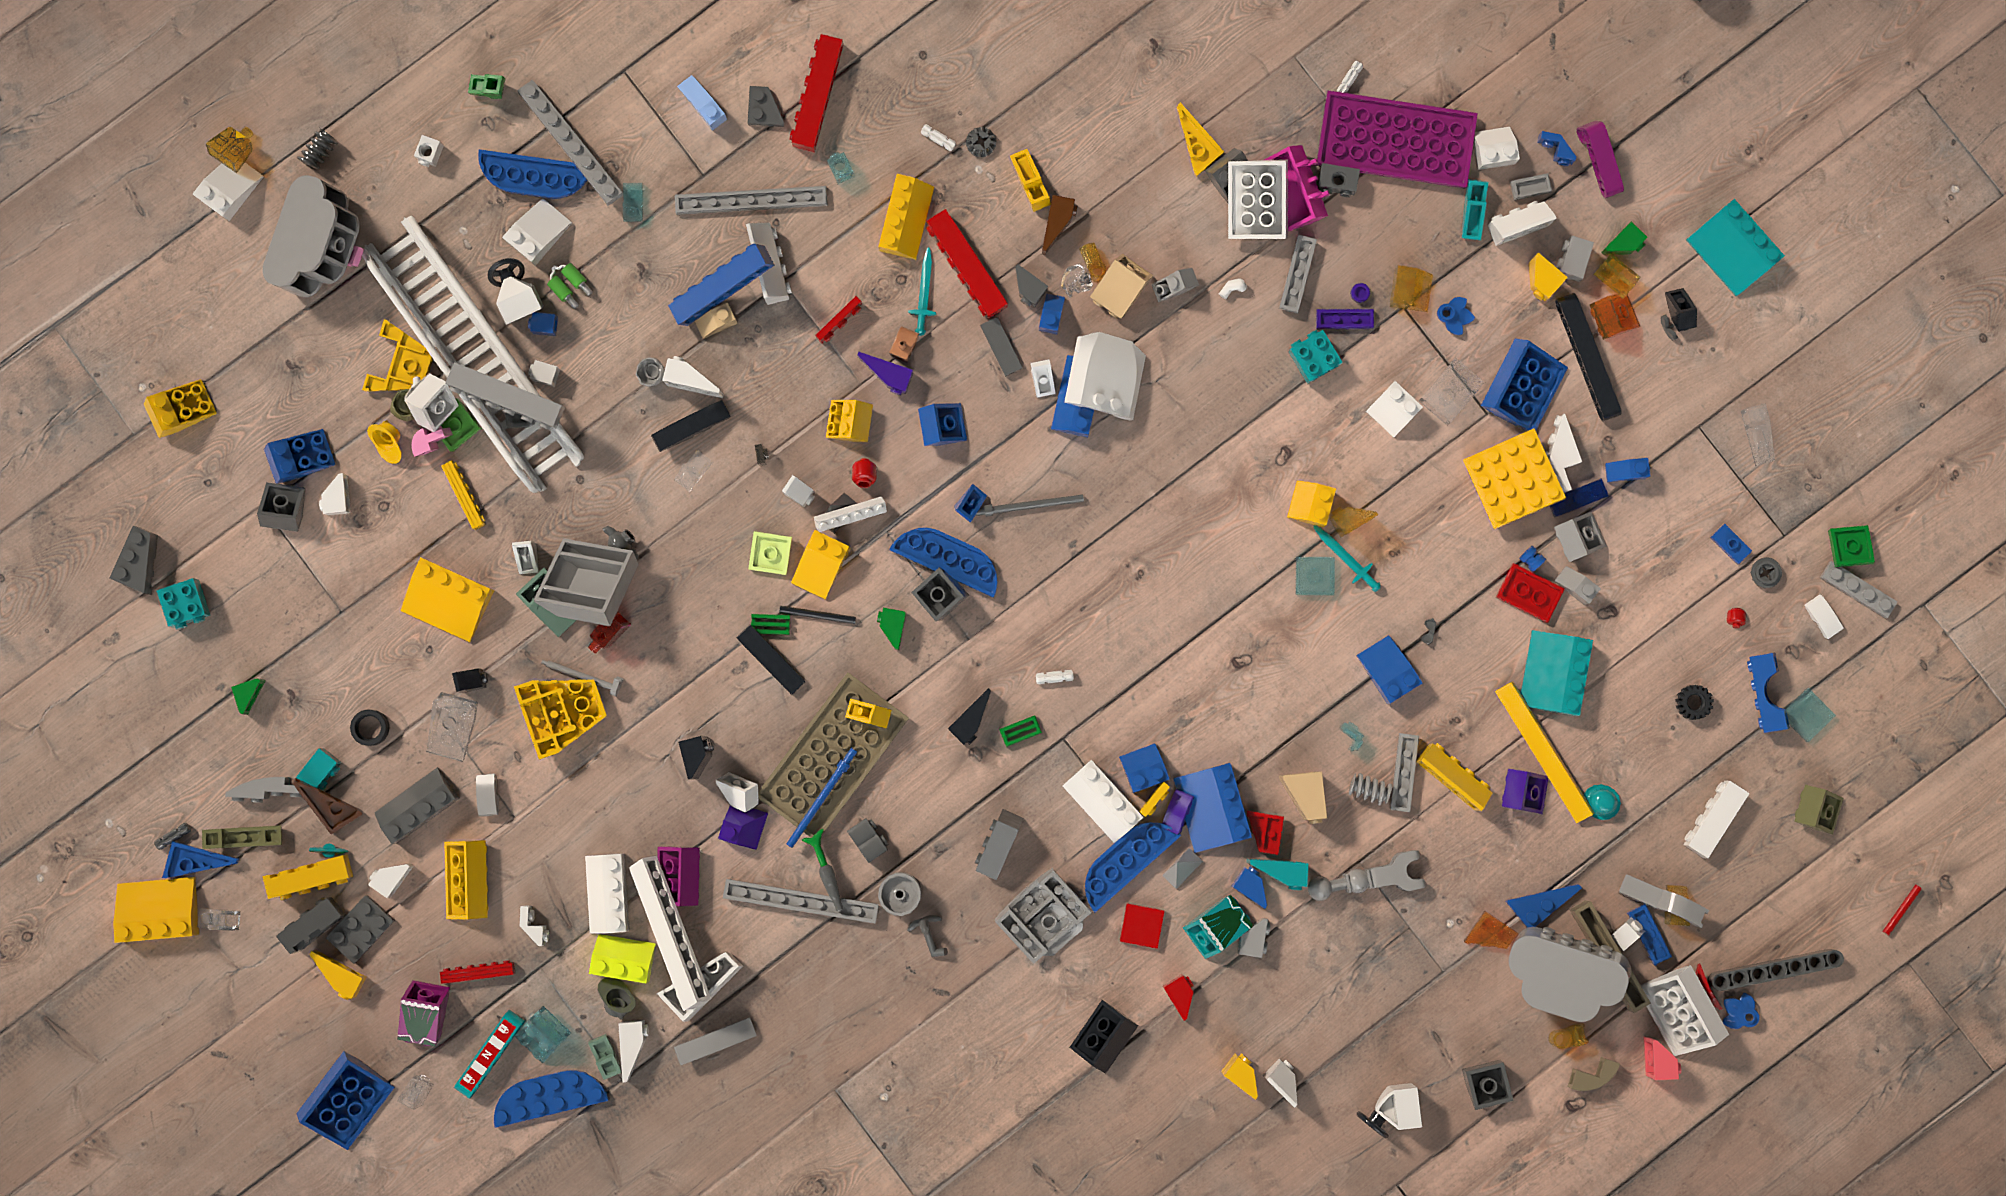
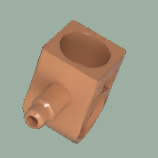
[889,326,919,363]

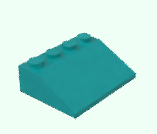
[1686,199,1785,297]
[1521,630,1593,716]

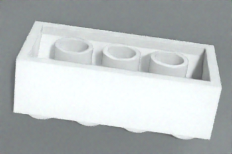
[746,223,792,305]
[1063,760,1143,843]
[585,853,629,933]

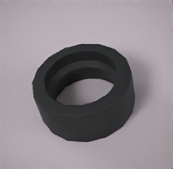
[350,709,390,746]

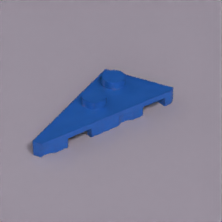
[162,841,239,878]
[1505,884,1582,928]

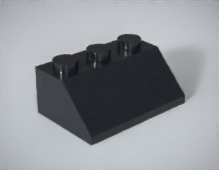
[678,736,714,780]
[1069,1000,1139,1074]

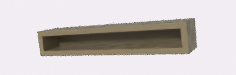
[1570,900,1651,1013]

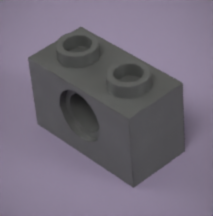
[1317,163,1360,197]

